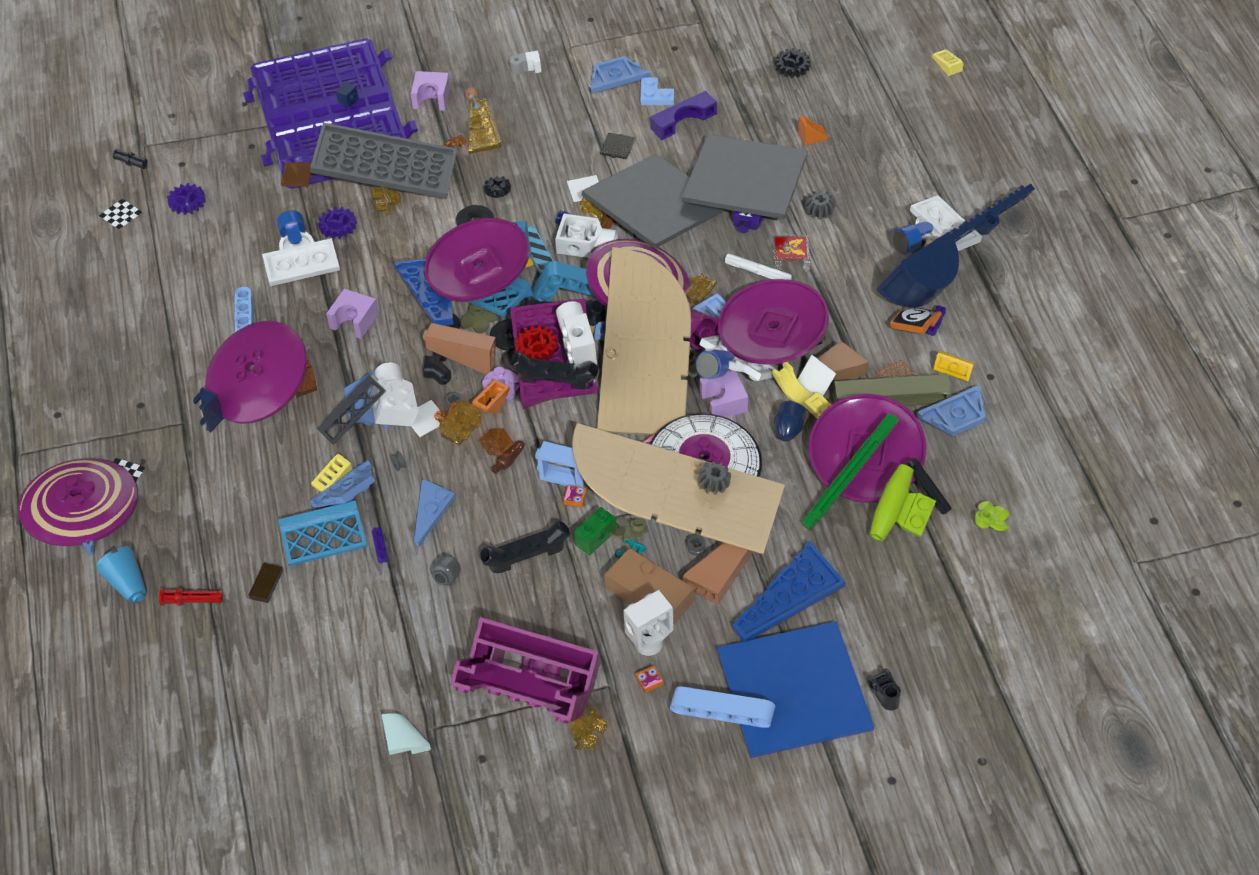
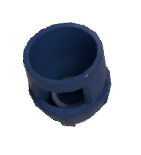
[774,401,807,442]

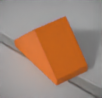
[798,115,829,145]
[472,379,510,414]

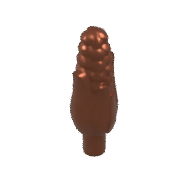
[491,441,525,474]

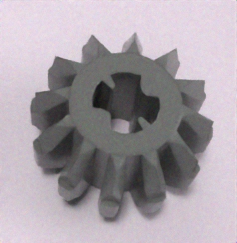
[805,190,835,219]
[697,460,731,495]

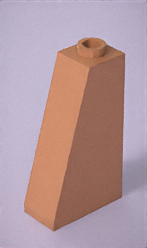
[423,323,495,375]
[683,543,754,604]

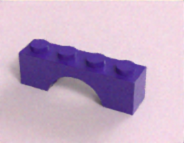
[650,91,717,140]

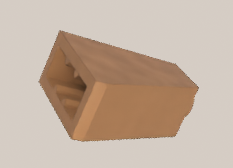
[817,341,868,384]

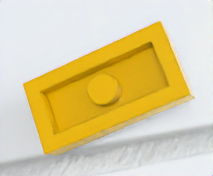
[933,351,975,382]

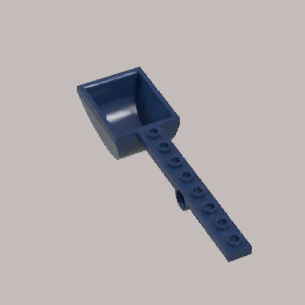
[877,184,1035,307]

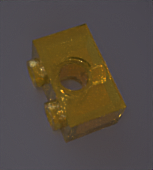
[439,400,482,446]

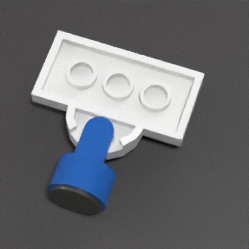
[893,195,982,255]
[262,210,340,286]
[696,335,779,381]

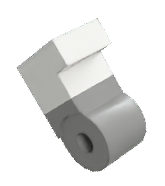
[509,51,542,74]

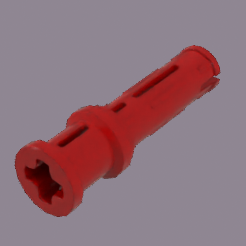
[159,588,223,606]

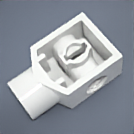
[555,214,618,258]
[556,301,597,365]
[370,362,419,426]
[624,590,673,656]

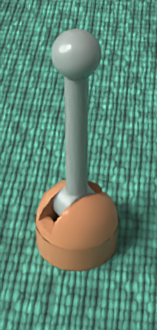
[465,87,481,110]

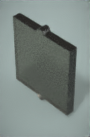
[600,132,635,160]

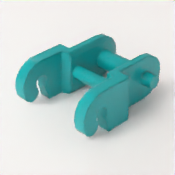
[616,539,647,556]

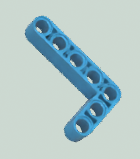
[532,261,596,302]

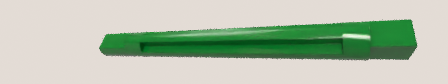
[802,413,899,531]

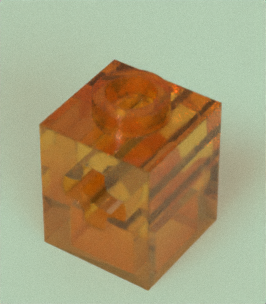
[479,428,514,455]

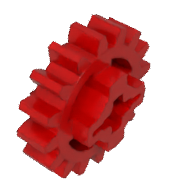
[516,325,557,360]

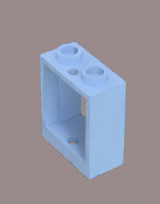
[535,441,586,488]

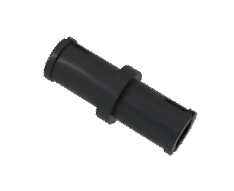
[113,149,148,169]

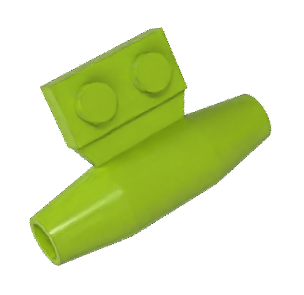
[869,464,936,541]

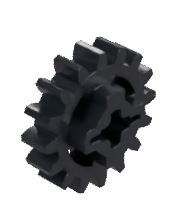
[775,48,811,78]

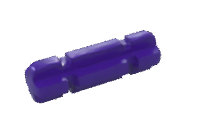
[926,305,946,336]
[372,528,388,563]

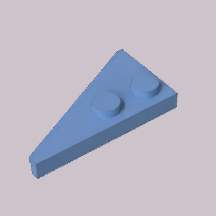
[414,479,456,547]

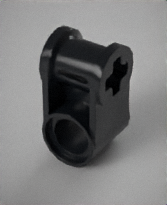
[867,668,901,711]

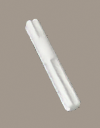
[725,253,792,280]

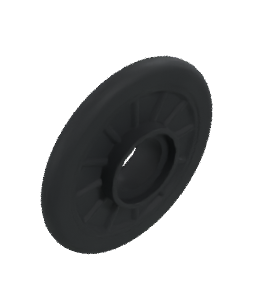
[456,205,494,226]
[490,319,515,350]

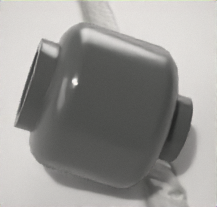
[431,556,461,586]

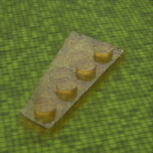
[468,99,502,154]

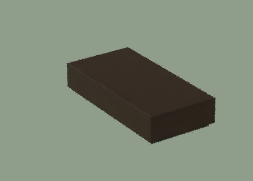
[248,563,283,603]

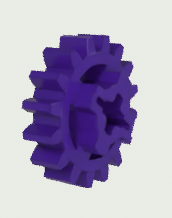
[167,183,206,215]
[318,207,357,239]

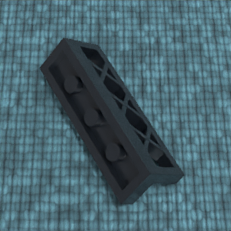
[317,374,386,445]

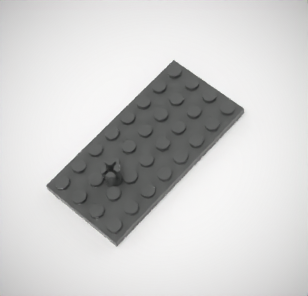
[310,122,457,199]

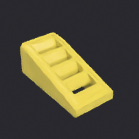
[932,49,963,76]
[311,454,352,492]

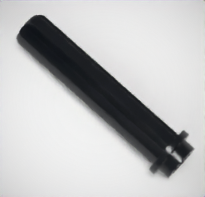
[906,458,952,515]

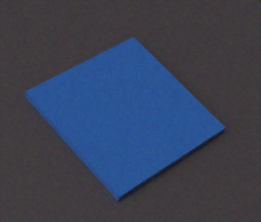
[717,621,874,758]

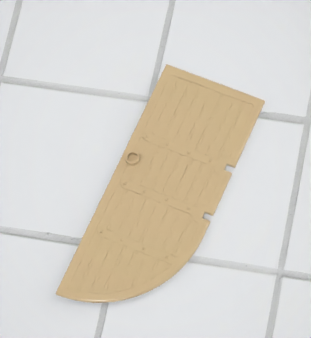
[597,247,691,435]
[572,423,785,554]

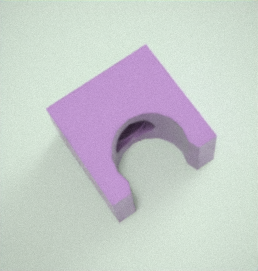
[410,71,451,111]
[326,289,379,339]
[700,370,748,418]

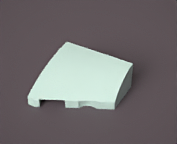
[382,713,431,755]

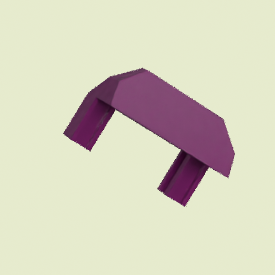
[450,617,600,724]

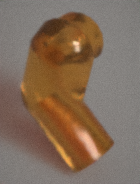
[442,135,467,148]
[434,400,461,424]

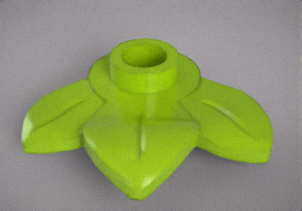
[975,501,1010,531]

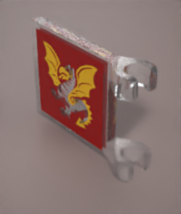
[772,235,811,271]

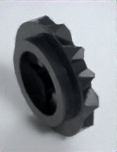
[483,176,511,198]

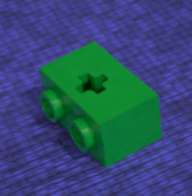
[574,507,616,556]

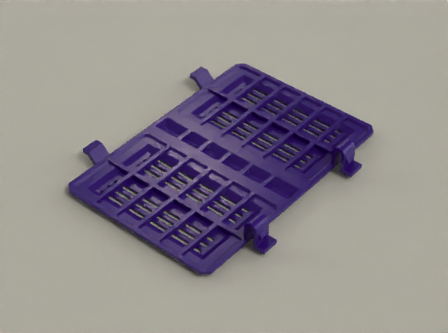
[243,38,418,189]

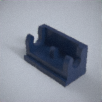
[193,388,224,432]

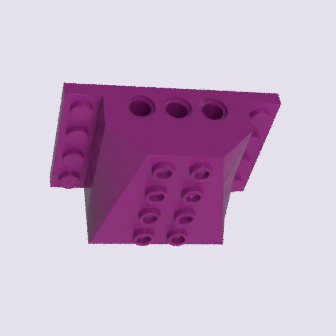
[511,298,598,409]

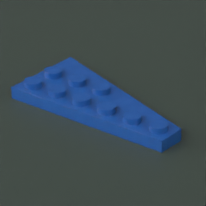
[394,259,453,326]
[733,541,845,642]

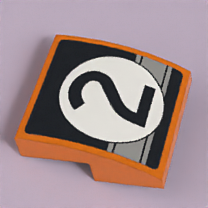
[890,307,942,334]

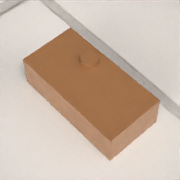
[604,548,694,625]

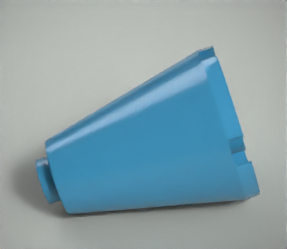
[96,546,146,603]

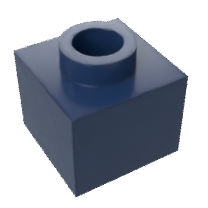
[336,82,358,108]

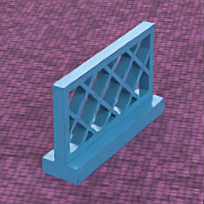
[466,263,533,317]
[278,500,367,566]

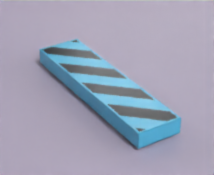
[528,226,553,274]

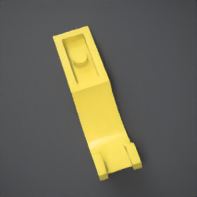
[772,362,831,419]

